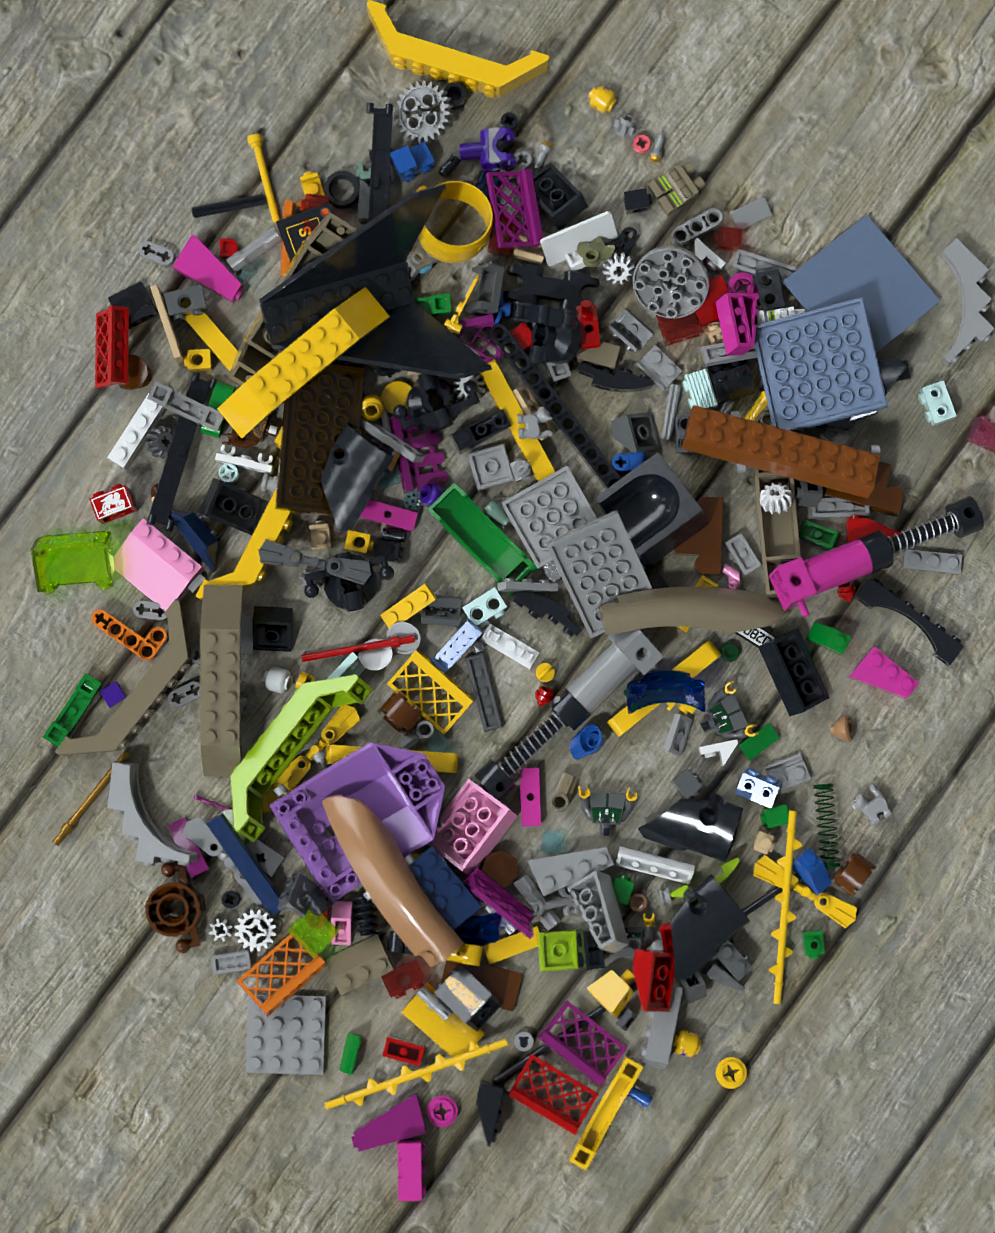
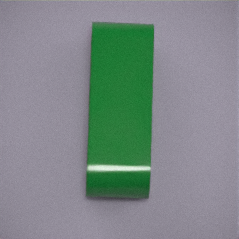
[201,381,236,439]

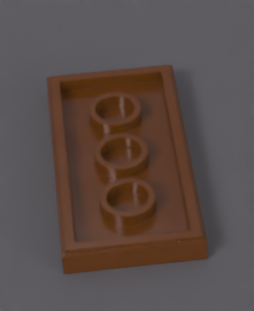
[440,960,523,1012]

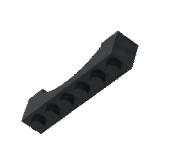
[855,578,964,666]

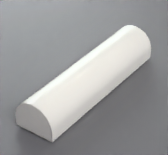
[615,846,695,884]

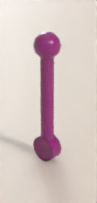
[193,795,231,810]

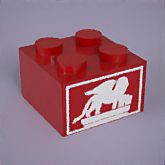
[89,484,138,525]

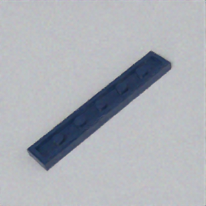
[206,813,287,916]

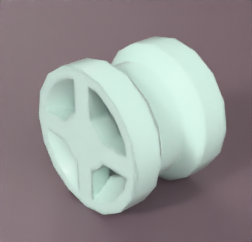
[219,463,239,484]

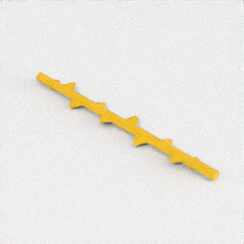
[769,810,802,1004]
[324,1038,509,1110]

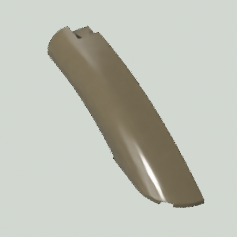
[753,406,801,598]
[599,586,792,635]

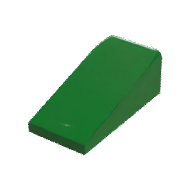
[798,520,841,550]

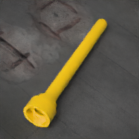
[247,133,280,223]

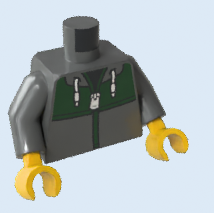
[700,680,759,740]
[578,785,638,836]
[611,913,655,958]

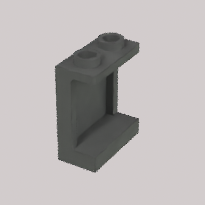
[465,261,505,316]

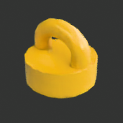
[536,663,555,682]
[295,672,315,689]

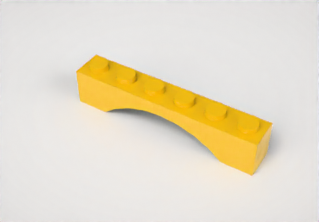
[568,1056,643,1170]

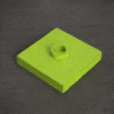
[537,930,579,972]

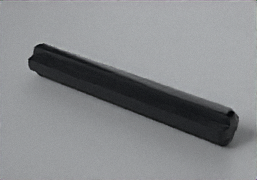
[192,194,266,218]

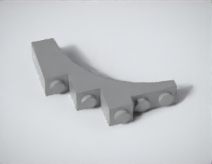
[941,238,995,366]
[107,761,198,866]

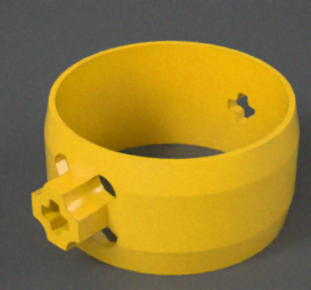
[416,181,493,263]

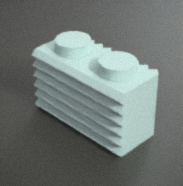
[682,369,718,409]

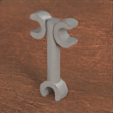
[530,888,579,916]

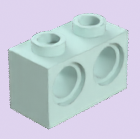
[462,587,507,629]

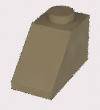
[577,340,620,371]

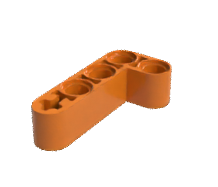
[91,610,169,661]

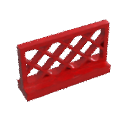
[95,305,129,389]
[508,1053,599,1135]

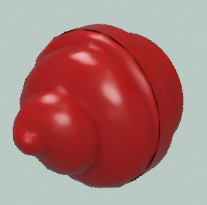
[837,582,856,602]
[535,686,554,707]

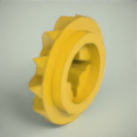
[715,1057,747,1089]

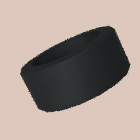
[324,171,360,209]

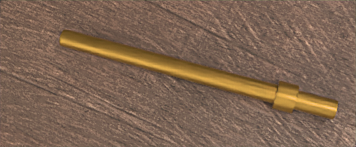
[52,750,130,846]

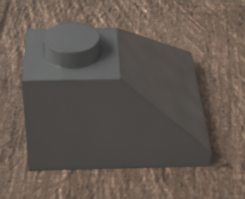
[610,412,661,453]

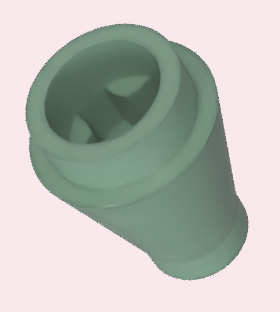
[483,499,510,527]

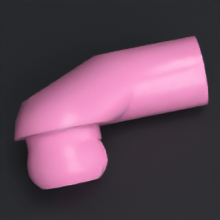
[721,563,741,589]

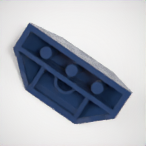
[169,510,220,573]

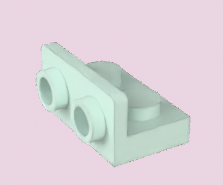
[327,652,366,679]

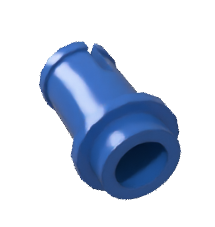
[627,1086,653,1107]

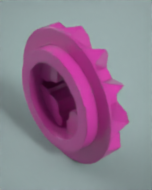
[727,272,758,293]
[427,1096,458,1127]

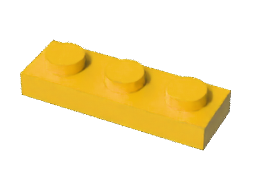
[380,583,437,628]

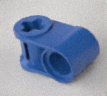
[611,452,647,474]

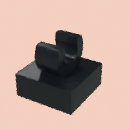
[616,1008,638,1031]

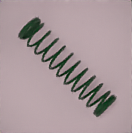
[813,784,841,868]

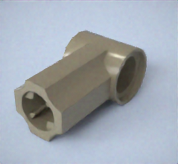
[551,773,578,812]

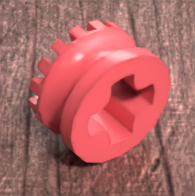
[633,135,650,154]

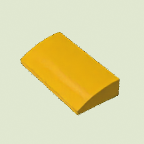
[401,982,485,1057]

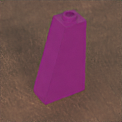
[351,1093,427,1152]

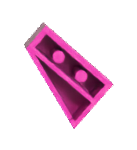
[715,293,759,355]
[847,646,919,699]
[397,1139,426,1201]

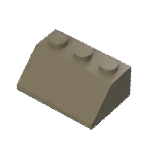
[325,935,394,995]

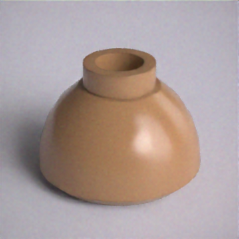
[830,715,854,742]

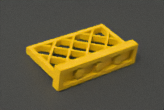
[387,649,475,735]

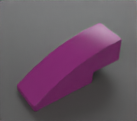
[168,817,210,878]

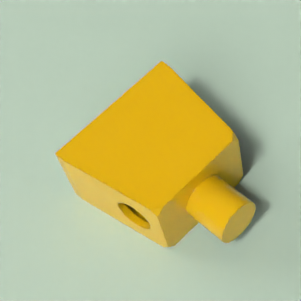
[587,969,635,1018]

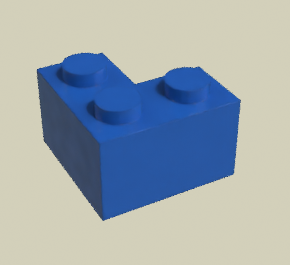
[390,142,435,183]

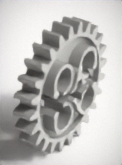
[394,80,453,143]

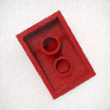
[633,949,674,1012]

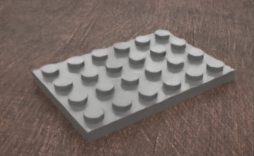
[546,510,653,638]

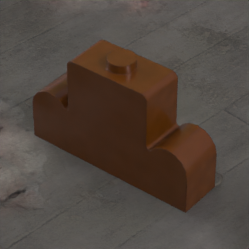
[822,462,903,517]
[674,497,723,576]

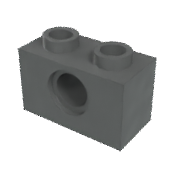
[164,285,208,321]

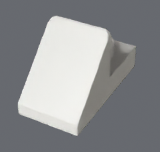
[693,238,726,272]
[698,739,738,766]

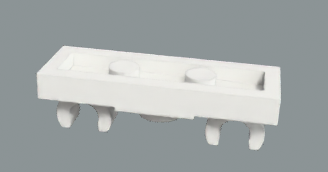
[215,445,274,475]
[480,624,539,670]

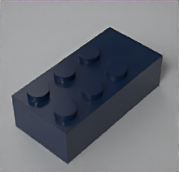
[408,845,482,930]

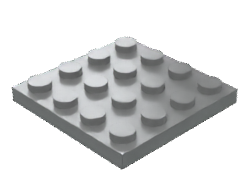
[501,466,598,570]
[245,994,326,1075]

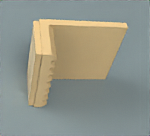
[514,231,551,265]

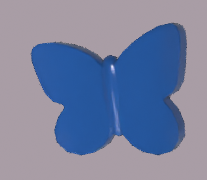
[494,288,511,324]

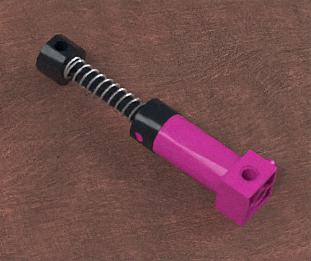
[769,496,984,617]

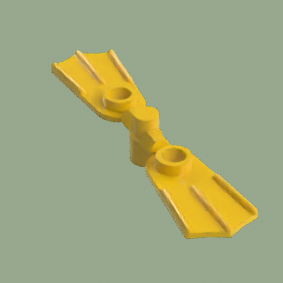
[444,275,480,335]
[274,705,361,795]
[753,855,857,928]

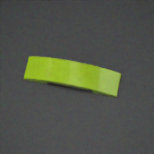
[669,857,740,898]

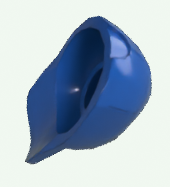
[569,724,606,760]

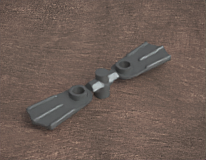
[258,540,371,585]

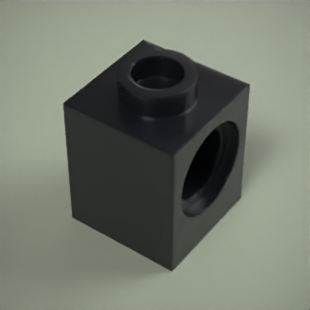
[623,188,652,215]

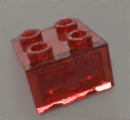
[656,312,703,347]

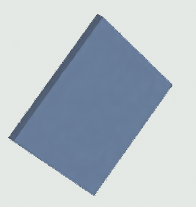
[783,215,940,353]
[754,297,888,432]

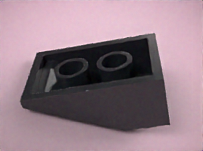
[533,162,588,230]
[198,478,269,536]

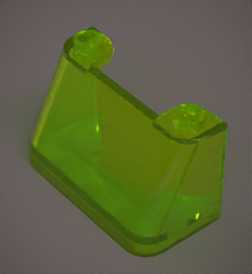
[30,531,115,594]

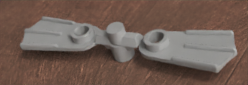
[182,816,262,906]

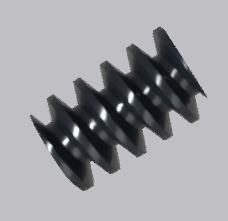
[352,896,379,936]

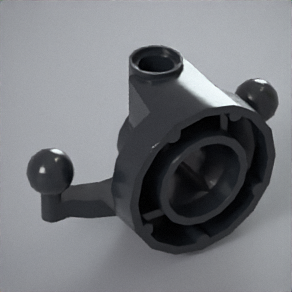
[393,373,480,432]
[304,552,394,612]

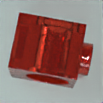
[713,226,742,251]

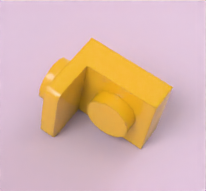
[300,171,325,203]
[666,694,697,715]

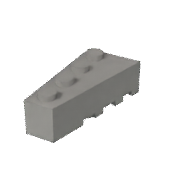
[527,847,614,896]
[566,871,629,953]
[641,986,683,1070]

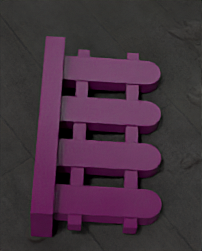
[389,416,448,494]

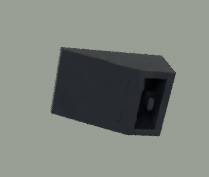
[476,1080,506,1147]

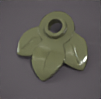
[577,236,615,267]

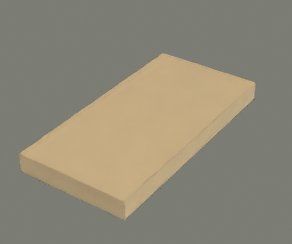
[150,285,184,365]

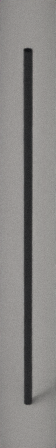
[494,873,802,1084]

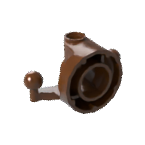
[145,862,206,954]

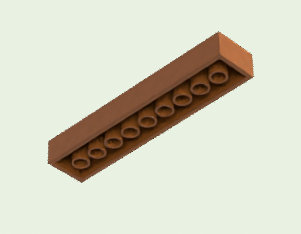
[681,405,880,499]

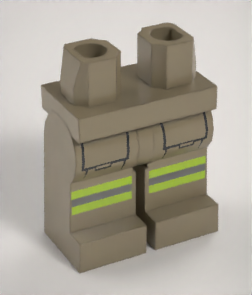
[647,162,705,217]

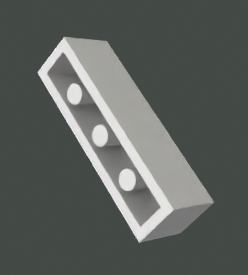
[107,393,166,471]

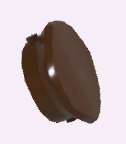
[118,354,152,390]
[480,850,519,887]

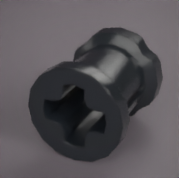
[501,112,518,131]
[221,891,241,908]

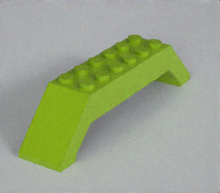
[230,675,373,843]

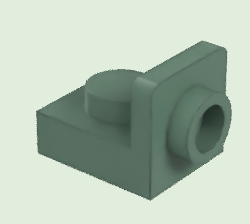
[355,161,371,183]

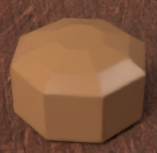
[629,893,648,912]

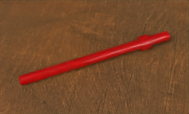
[301,635,415,662]

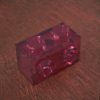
[965,416,995,453]

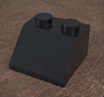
[252,606,293,652]

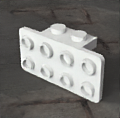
[540,211,618,272]

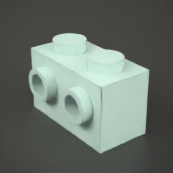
[918,380,956,426]

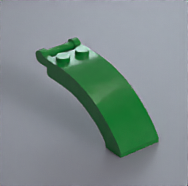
[427,483,538,595]

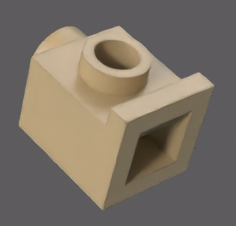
[751,831,775,856]

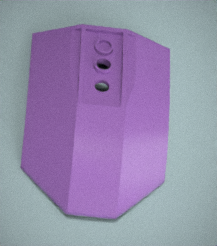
[269,742,445,902]

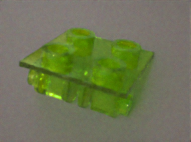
[287,909,339,958]

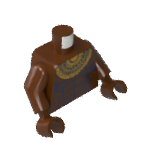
[222,415,279,448]

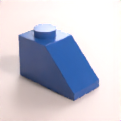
[792,848,832,896]

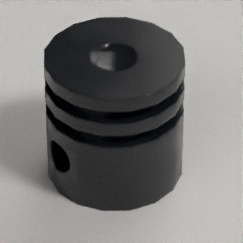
[444,82,466,110]
[302,885,335,918]

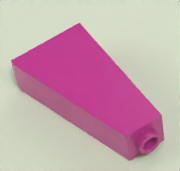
[173,234,244,304]

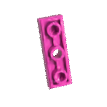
[360,500,418,532]
[520,768,541,826]

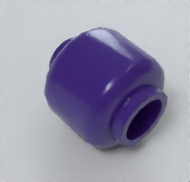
[419,483,446,508]

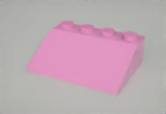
[109,518,205,611]
[427,779,518,876]

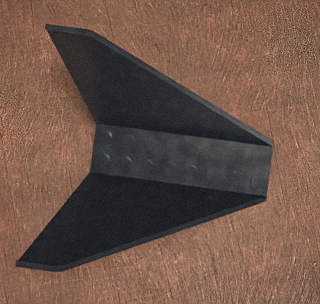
[259,184,492,379]

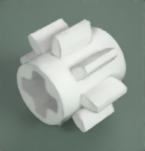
[209,918,233,942]

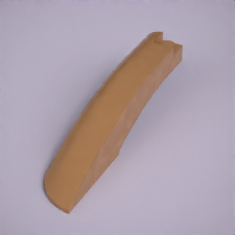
[322,795,463,967]

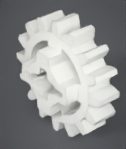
[235,910,277,952]

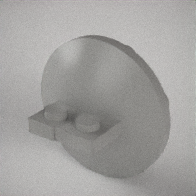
[633,246,709,318]

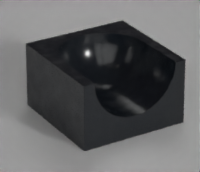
[595,452,708,569]

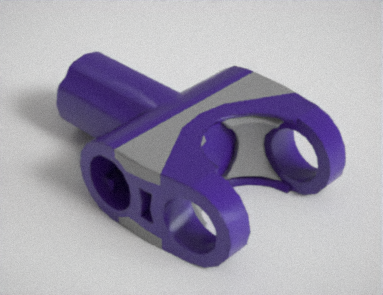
[459,128,516,171]

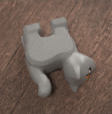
[517,407,554,439]
[852,784,892,826]

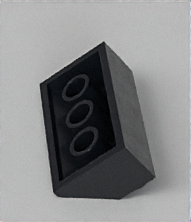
[758,628,830,716]

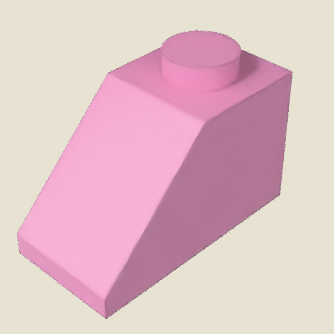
[331,901,352,945]

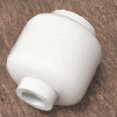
[263,666,293,694]

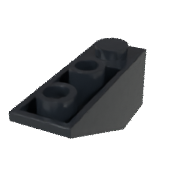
[451,409,511,455]

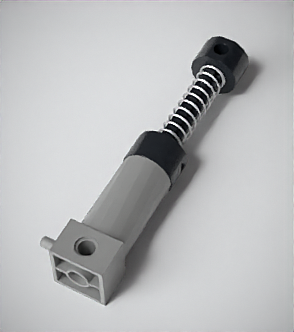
[474,629,664,801]

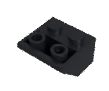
[706,360,755,403]

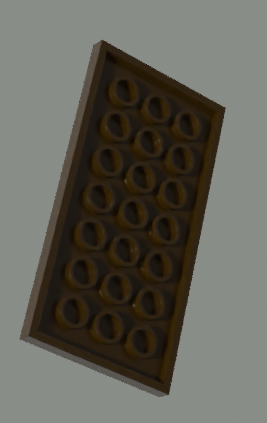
[275,364,365,516]

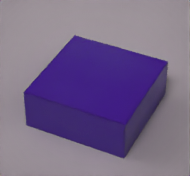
[99,682,126,708]

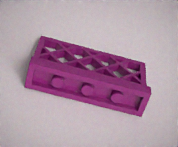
[486,169,543,248]
[442,314,501,362]
[465,866,536,939]
[537,1000,627,1086]

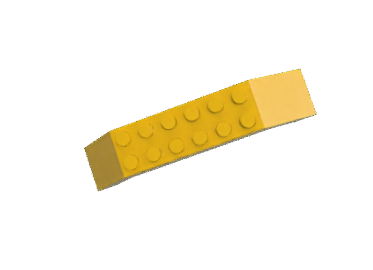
[367,0,549,98]
[217,287,390,438]
[196,427,299,601]

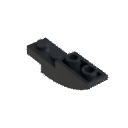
[576,361,653,392]
[512,591,582,637]

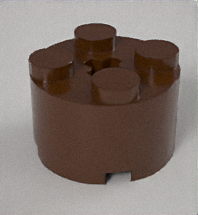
[378,692,422,736]
[834,853,877,897]

